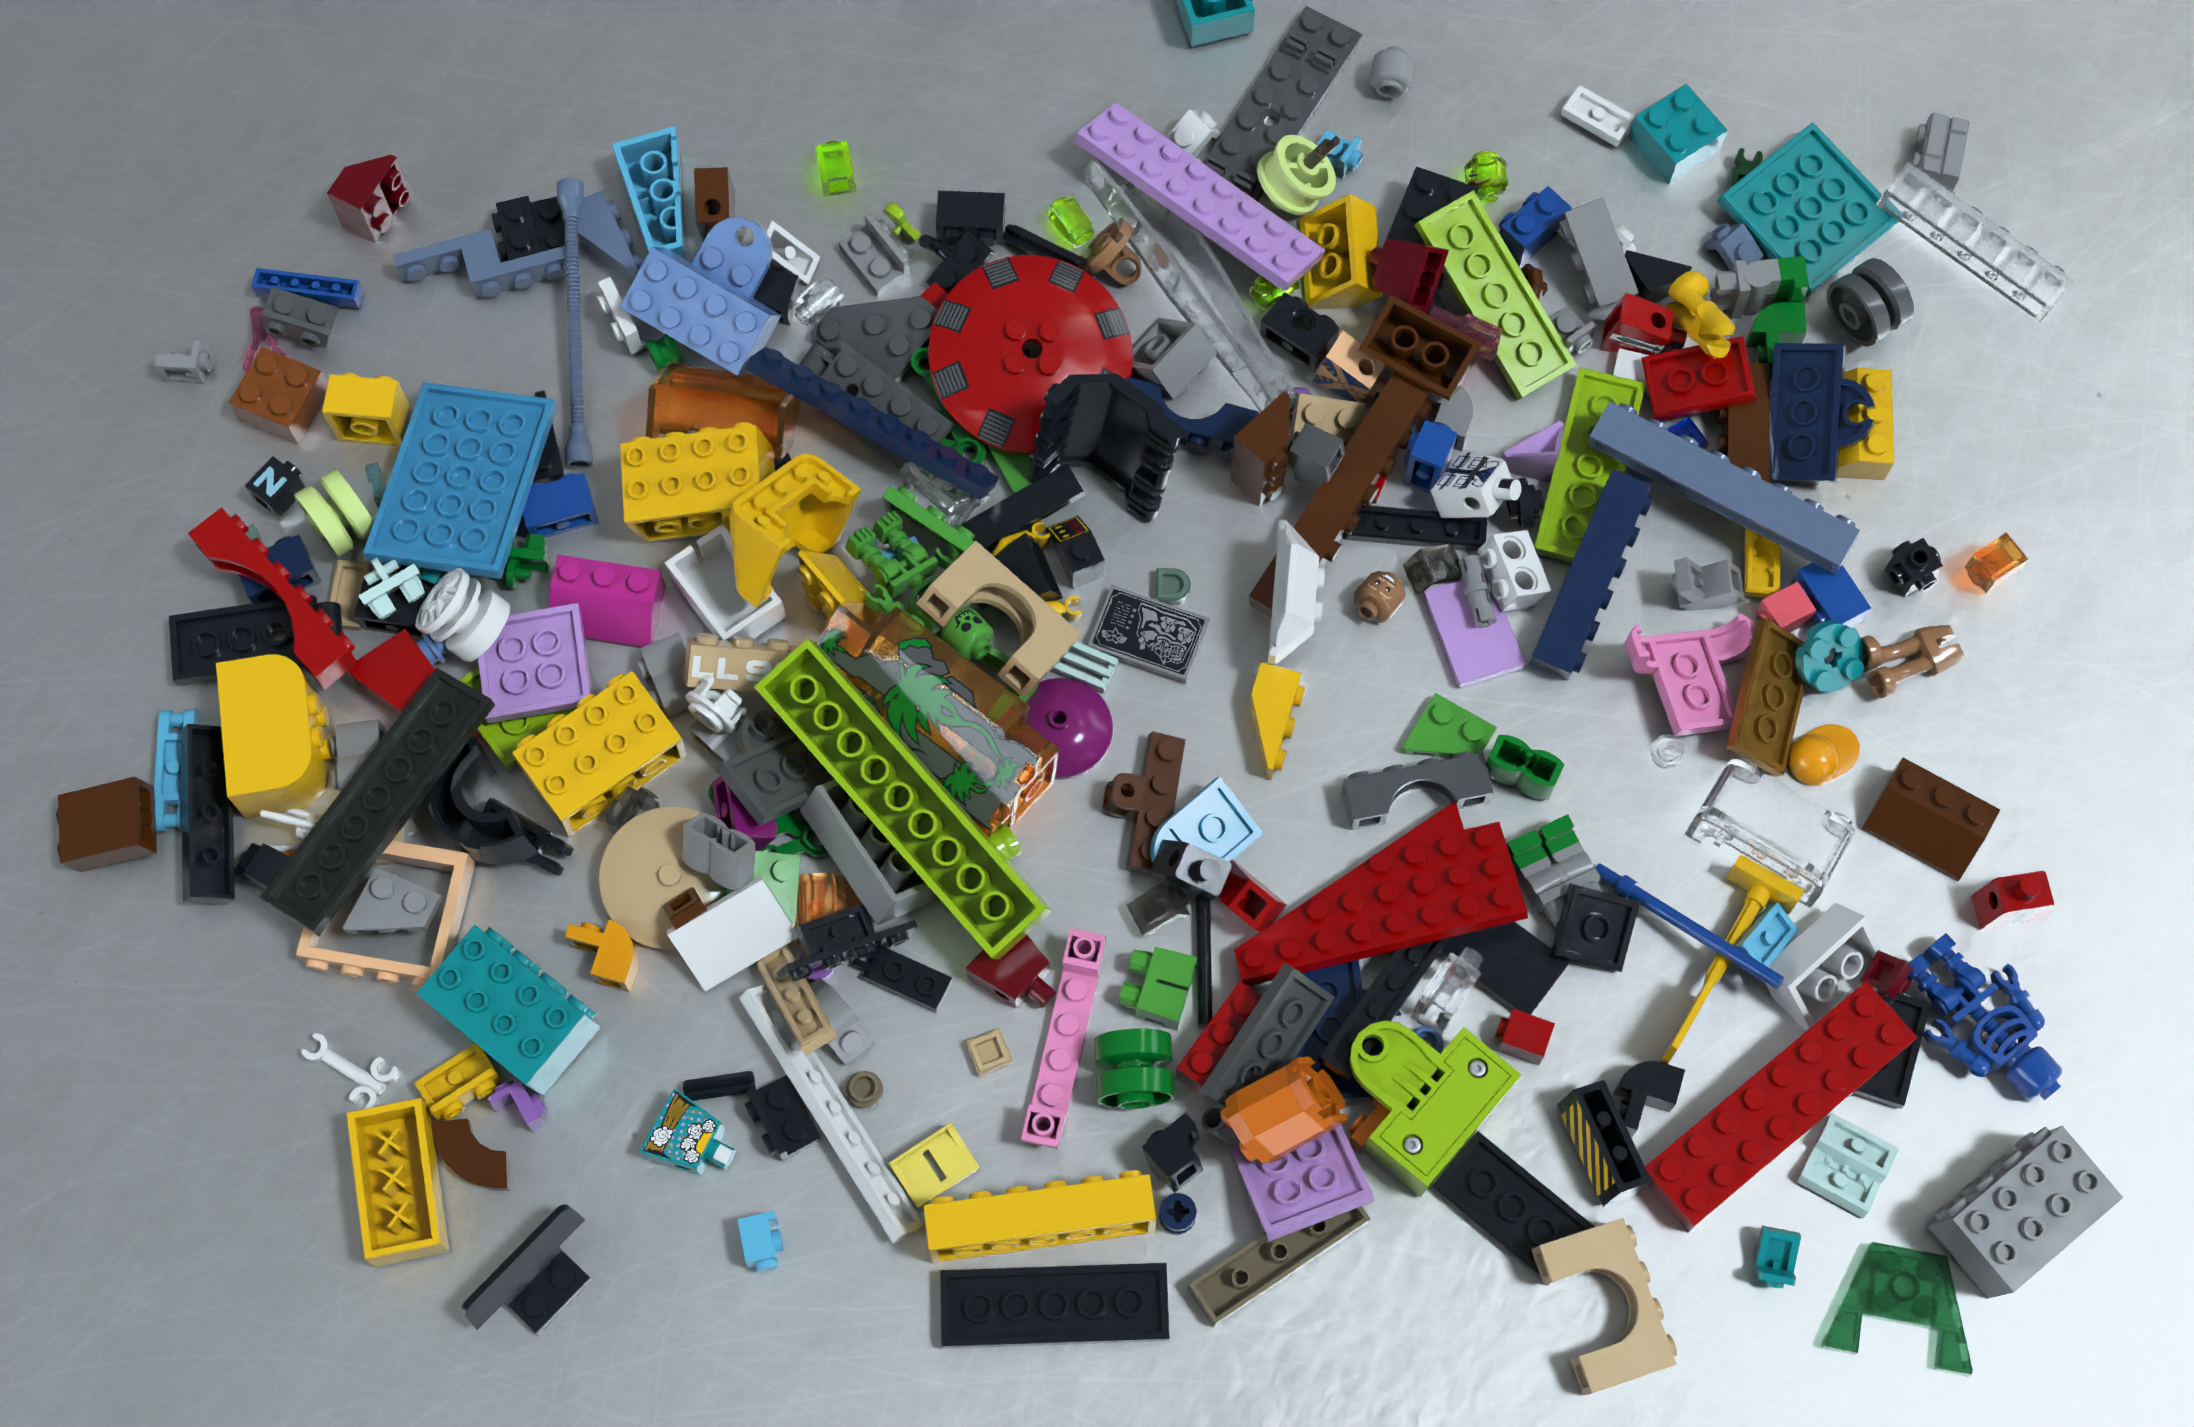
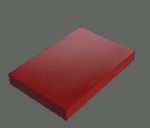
[1641,336,1757,421]

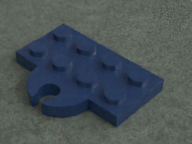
[1769,343,1876,483]
[1296,960,1402,1103]

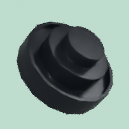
[1506,477,1545,529]

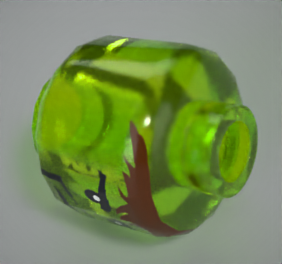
[1464,151,1509,204]

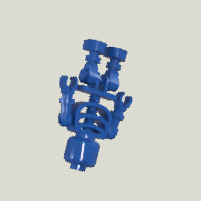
[1906,933,2063,1101]

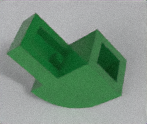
[1746,302,1807,378]

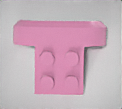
[1625,614,1755,736]

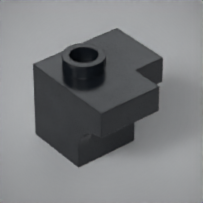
[1142,1113,1204,1193]

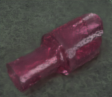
[1429,305,1503,361]

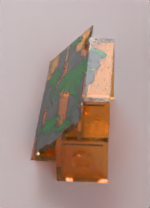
[817,604,1060,837]

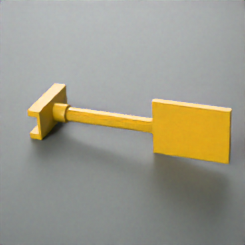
[1660,854,1805,1064]

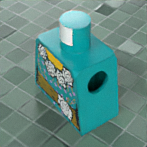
[639,1089,736,1175]

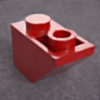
[1219,859,1287,932]

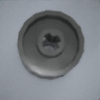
[1827,258,1914,347]

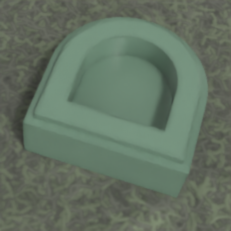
[1156,568,1191,605]

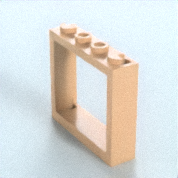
[296,840,476,988]

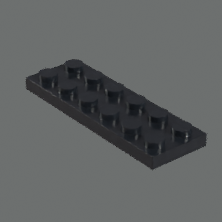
[940,1263,1170,1349]

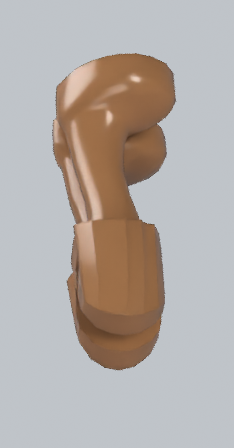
[1861,625,1965,698]

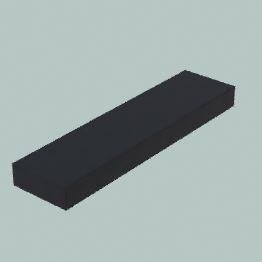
[959,463,1086,555]
[1347,505,1487,551]

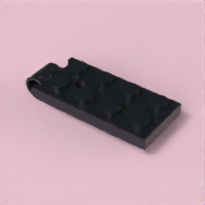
[169,595,343,685]

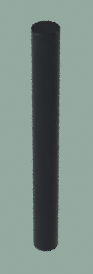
[1196,895,1212,1027]

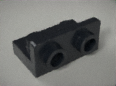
[744,1074,822,1162]

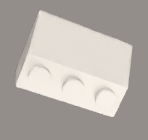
[1765,903,1882,1031]

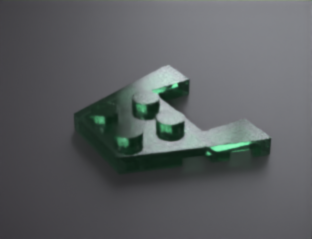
[1821,1242,1973,1377]

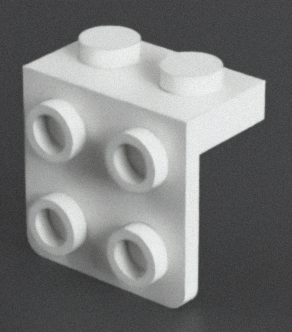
[597,277,665,355]

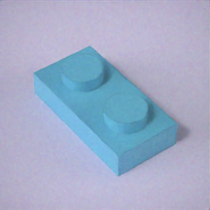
[1734,902,1799,976]

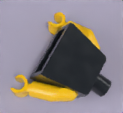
[977,522,1083,621]

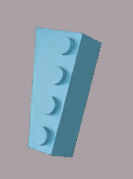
[612,126,686,259]

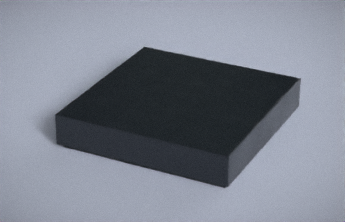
[1551,883,1640,972]

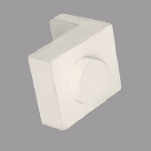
[1166,109,1222,157]

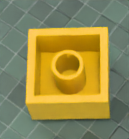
[322,373,412,447]

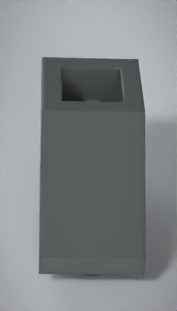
[1288,422,1345,483]

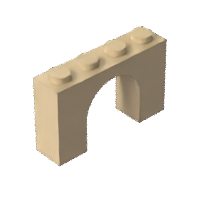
[917,541,1082,698]
[1531,1218,1677,1396]

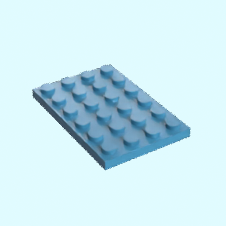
[363,382,557,579]

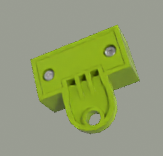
[1349,1021,1521,1198]

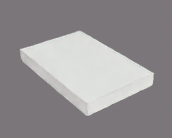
[667,875,798,991]

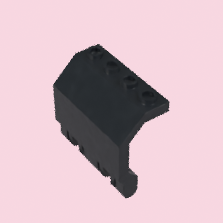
[1028,373,1183,521]

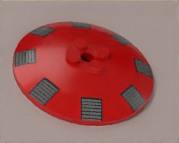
[928,255,1133,455]

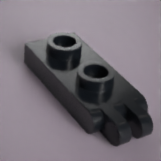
[852,945,953,1013]

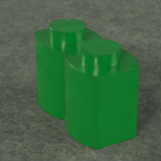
[1486,735,1564,800]

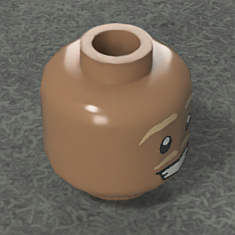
[1354,571,1406,623]

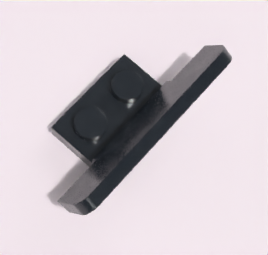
[461,1204,592,1336]

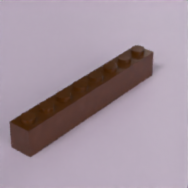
[1249,372,1433,618]

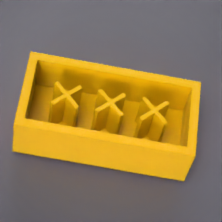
[346,1098,449,1267]

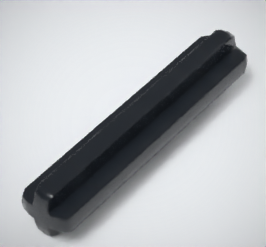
[1003,224,1086,270]

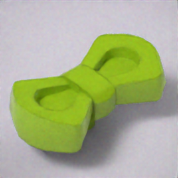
[883,202,922,242]

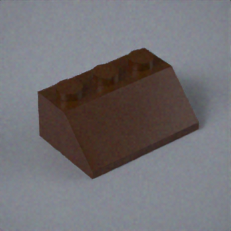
[1358,295,1482,401]
[1230,392,1289,506]
[1861,757,2001,881]

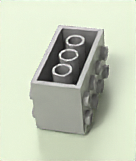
[1928,1125,2124,1299]

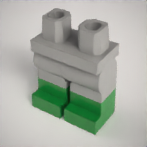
[1710,256,1809,319]
[1507,814,1601,927]

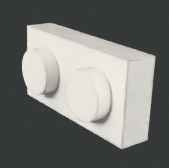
[1561,85,1635,147]

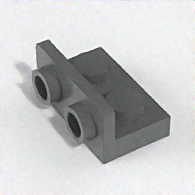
[259,287,338,348]

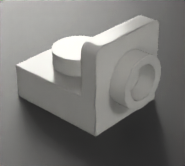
[1550,305,1596,355]
[154,339,212,384]

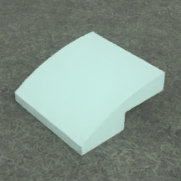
[1796,1113,1899,1219]

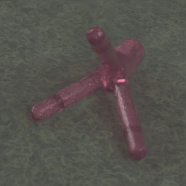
[243,306,288,371]

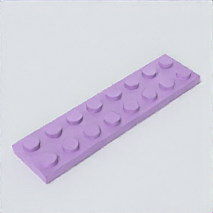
[1074,102,1325,292]

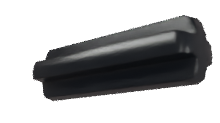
[683,1071,756,1101]

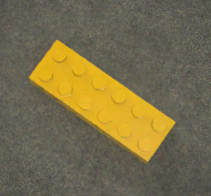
[923,1170,1156,1264]

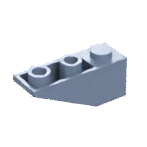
[577,191,643,283]

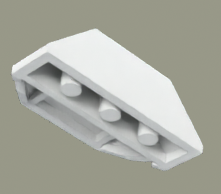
[1268,520,1325,665]

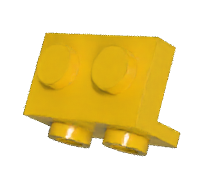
[414,1043,503,1121]

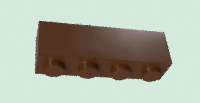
[1716,362,1770,483]

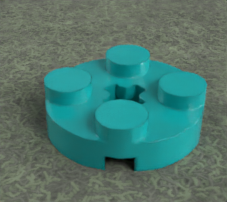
[1795,620,1864,692]

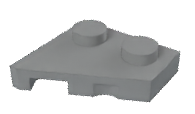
[343,866,443,934]

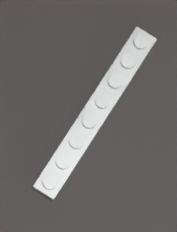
[739,984,925,1243]

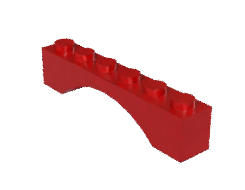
[188,507,358,690]

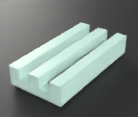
[1051,641,1118,693]

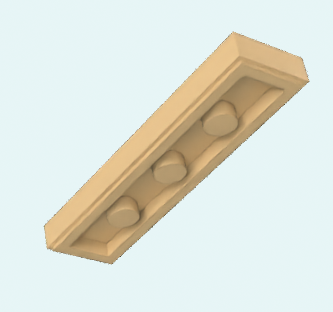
[755,944,838,1056]

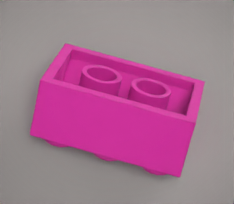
[549,555,666,648]

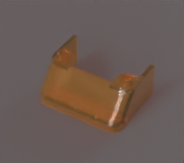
[646,366,801,460]

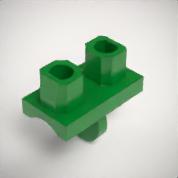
[502,534,551,588]

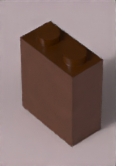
[56,776,157,872]

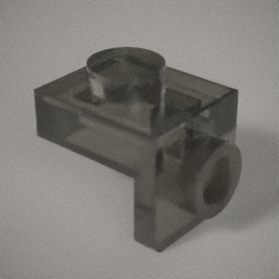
[605,786,661,834]

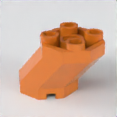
[1220,1057,1348,1164]

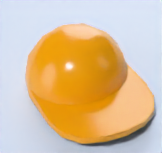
[1787,724,1860,786]

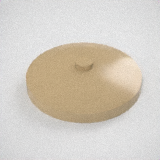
[599,807,724,951]

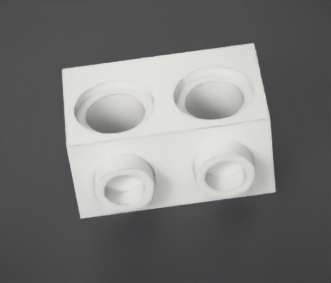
[1477,530,1552,612]

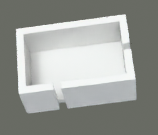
[665,524,786,641]

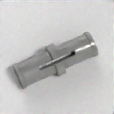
[1458,555,1497,628]

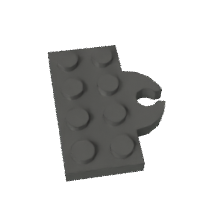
[717,710,835,826]

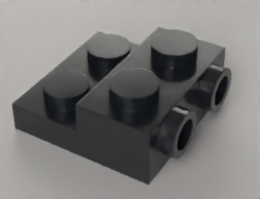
[491,196,566,262]

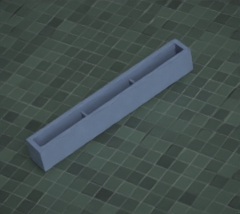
[1589,401,1860,575]

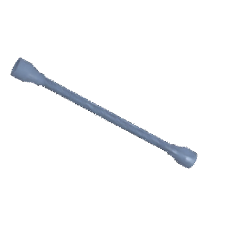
[557,178,593,469]

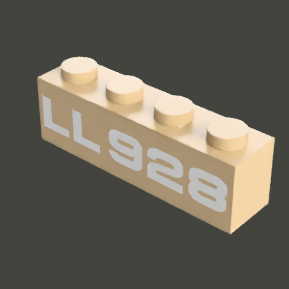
[683,633,817,692]

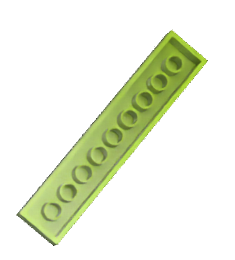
[754,638,1053,960]

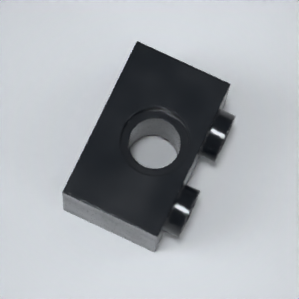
[1259,292,1340,372]

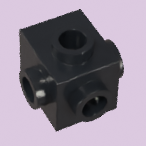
[1884,538,1943,597]

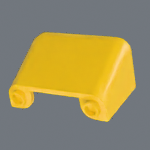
[729,453,862,608]

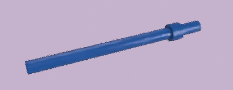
[1595,863,1784,990]

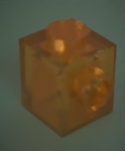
[1965,533,2028,594]

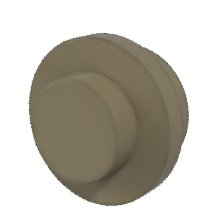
[846,1071,883,1108]

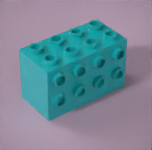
[416,925,601,1096]

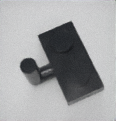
[919,230,996,294]

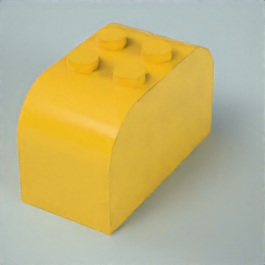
[216,654,332,819]

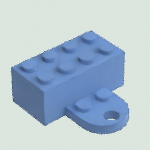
[620,217,782,376]

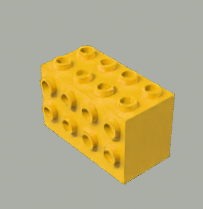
[620,422,775,543]
[512,671,687,837]

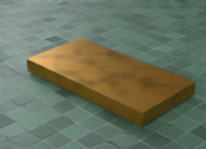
[1726,618,1806,776]

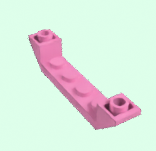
[1021,928,1106,1149]

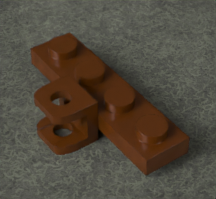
[1102,731,1186,875]

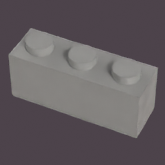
[1559,197,1639,308]

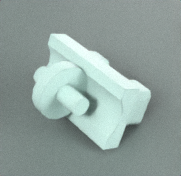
[359,557,426,620]

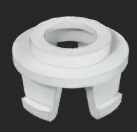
[685,675,747,733]

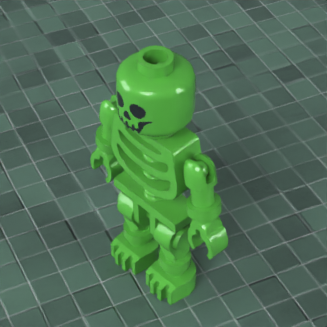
[845,511,993,661]

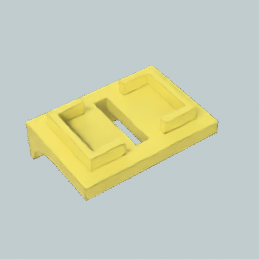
[889,1122,980,1209]

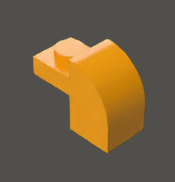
[565,919,639,992]

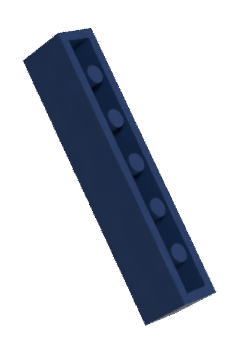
[1529,469,1654,680]

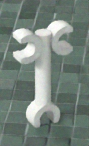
[301,1033,401,1109]

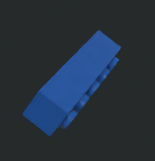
[251,268,364,309]

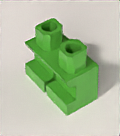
[1119,947,1198,1031]

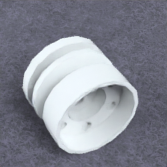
[415,568,510,662]

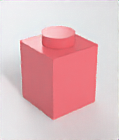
[1755,581,1816,633]

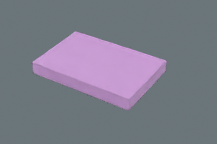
[1423,573,1526,688]

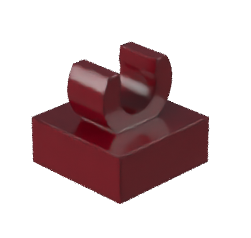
[1859,950,1913,999]

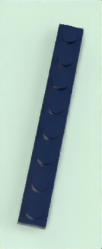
[746,347,999,500]

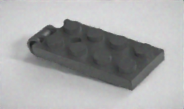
[798,340,955,479]
[1199,963,1335,1145]

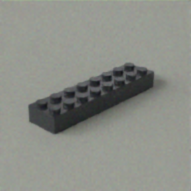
[180,724,235,905]

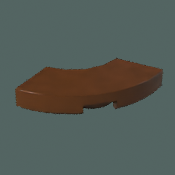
[431,1119,510,1191]

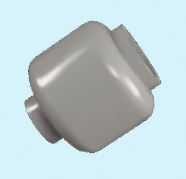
[1370,46,1415,98]

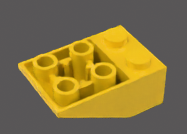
[797,550,882,643]

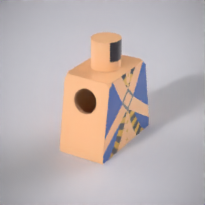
[1312,331,1387,403]

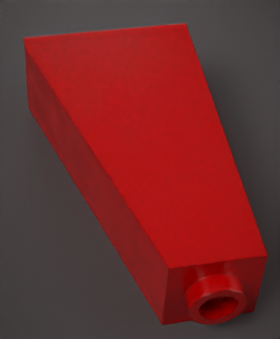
[348,629,481,739]

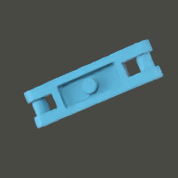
[154,709,200,832]

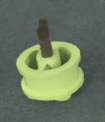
[1257,135,1340,215]

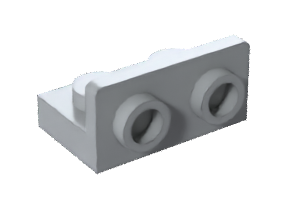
[839,213,911,297]

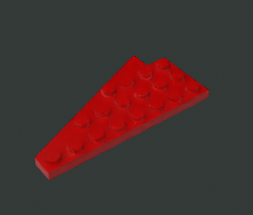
[1234,802,1528,986]

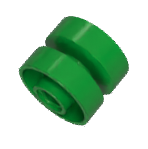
[1094,1028,1175,1109]

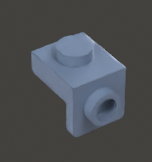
[1704,223,1764,271]

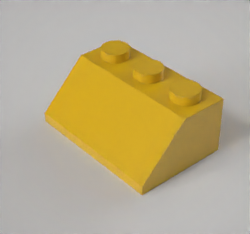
[1299,194,1383,309]
[1837,368,1894,480]

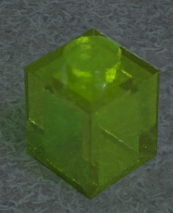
[815,141,856,197]

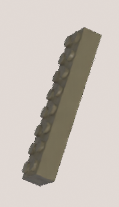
[1188,1206,1370,1327]

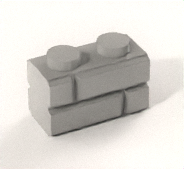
[1910,113,1970,193]

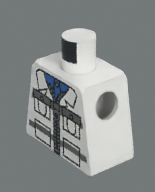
[1431,450,1521,518]

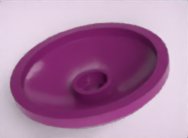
[1007,678,1113,780]

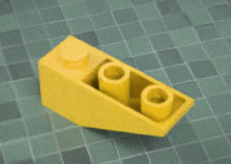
[1250,662,1306,781]

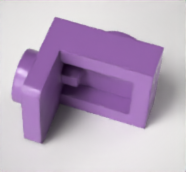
[487,1080,547,1132]

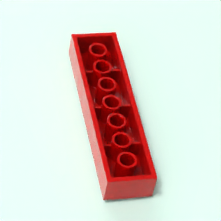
[1645,981,1918,1233]

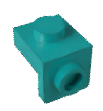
[1753,1225,1801,1288]

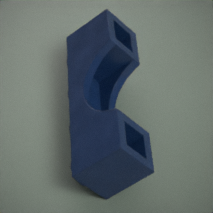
[1126,377,1259,461]

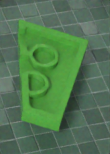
[882,485,975,554]

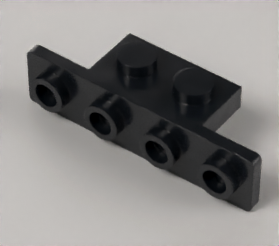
[776,903,917,982]

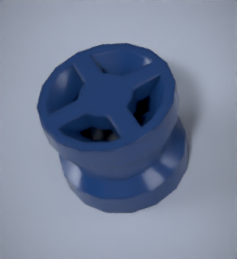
[1159,1193,1197,1235]

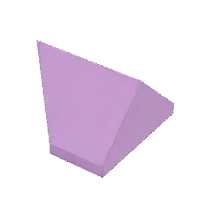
[1501,420,1564,483]

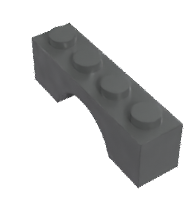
[1341,751,1494,830]

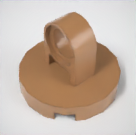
[1081,218,1141,285]

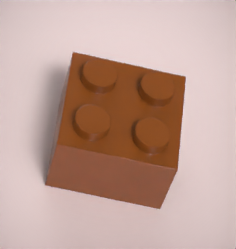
[229,346,328,445]

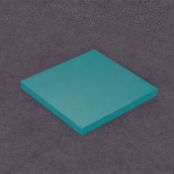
[1717,122,1903,298]

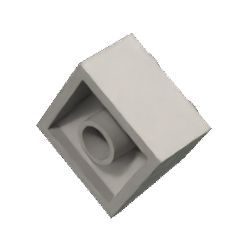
[1131,318,1217,400]

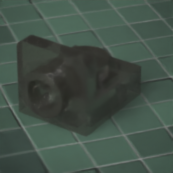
[1403,543,1463,594]
[1126,883,1190,936]

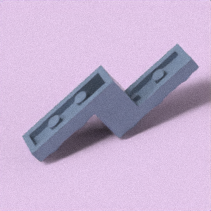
[393,229,567,299]

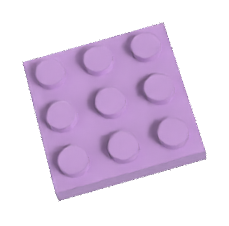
[478,603,592,724]
[1229,1125,1374,1241]

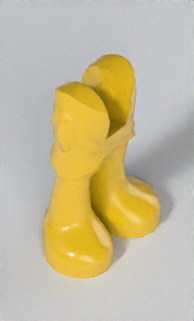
[1665,271,1735,359]

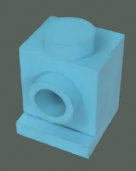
[737,1211,783,1273]

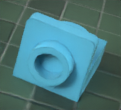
[1316,130,1363,179]

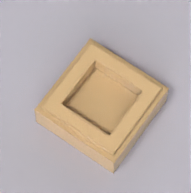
[966,1028,1013,1077]

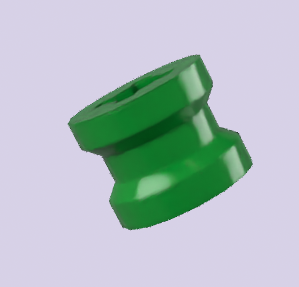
[645,334,684,373]

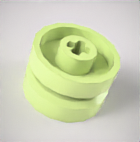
[294,468,374,558]

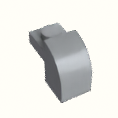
[1428,387,1473,451]
[1672,557,1745,610]
[810,978,874,1066]

